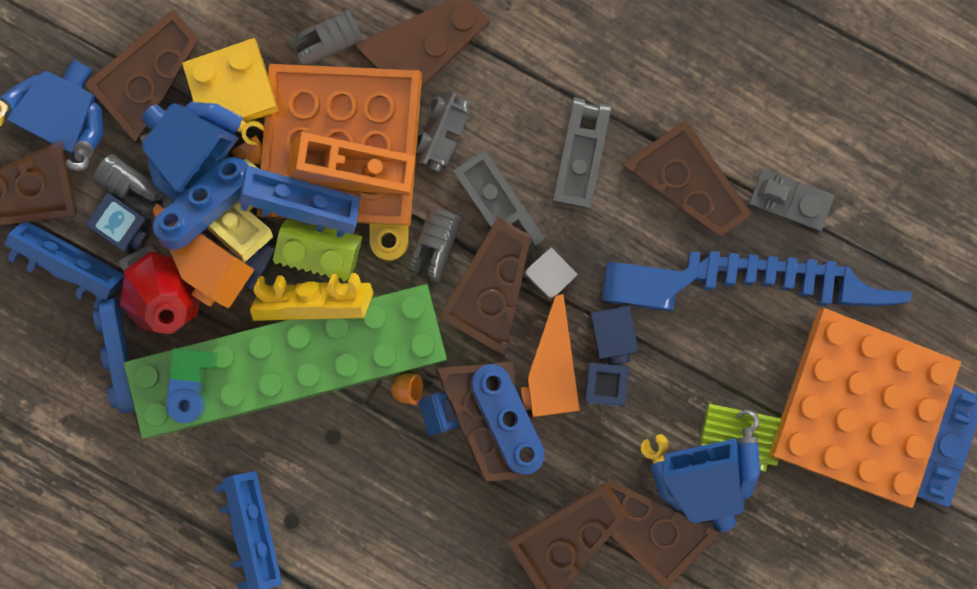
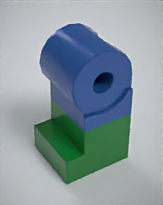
[167,348,218,423]

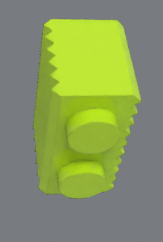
[273,219,362,282]
[698,404,781,472]

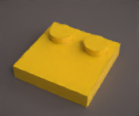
[182,38,279,122]

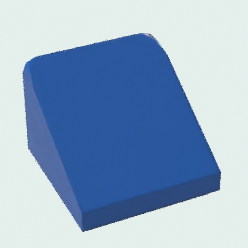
[419,391,459,436]

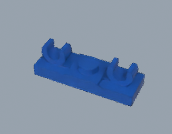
[239,165,360,237]
[4,222,124,309]
[917,386,977,507]
[215,471,283,589]

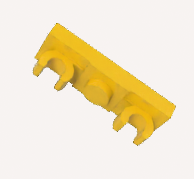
[250,273,373,321]

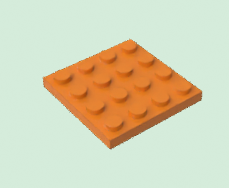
[256,64,422,226]
[769,308,961,508]

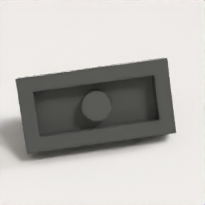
[748,168,835,233]

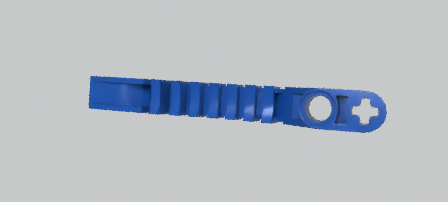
[601,251,911,311]

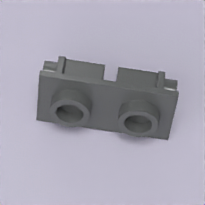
[415,92,470,173]

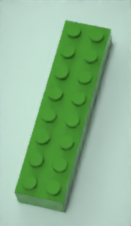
[123,284,448,439]

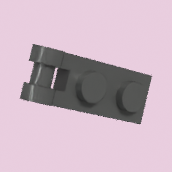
[553,97,612,210]
[453,149,545,246]

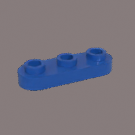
[153,157,248,249]
[93,297,135,414]
[470,364,545,475]

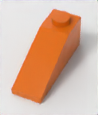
[286,132,415,195]
[152,204,255,309]
[521,295,580,418]

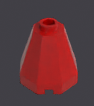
[120,251,200,334]

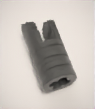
[289,9,364,66]
[93,154,163,219]
[408,206,462,282]

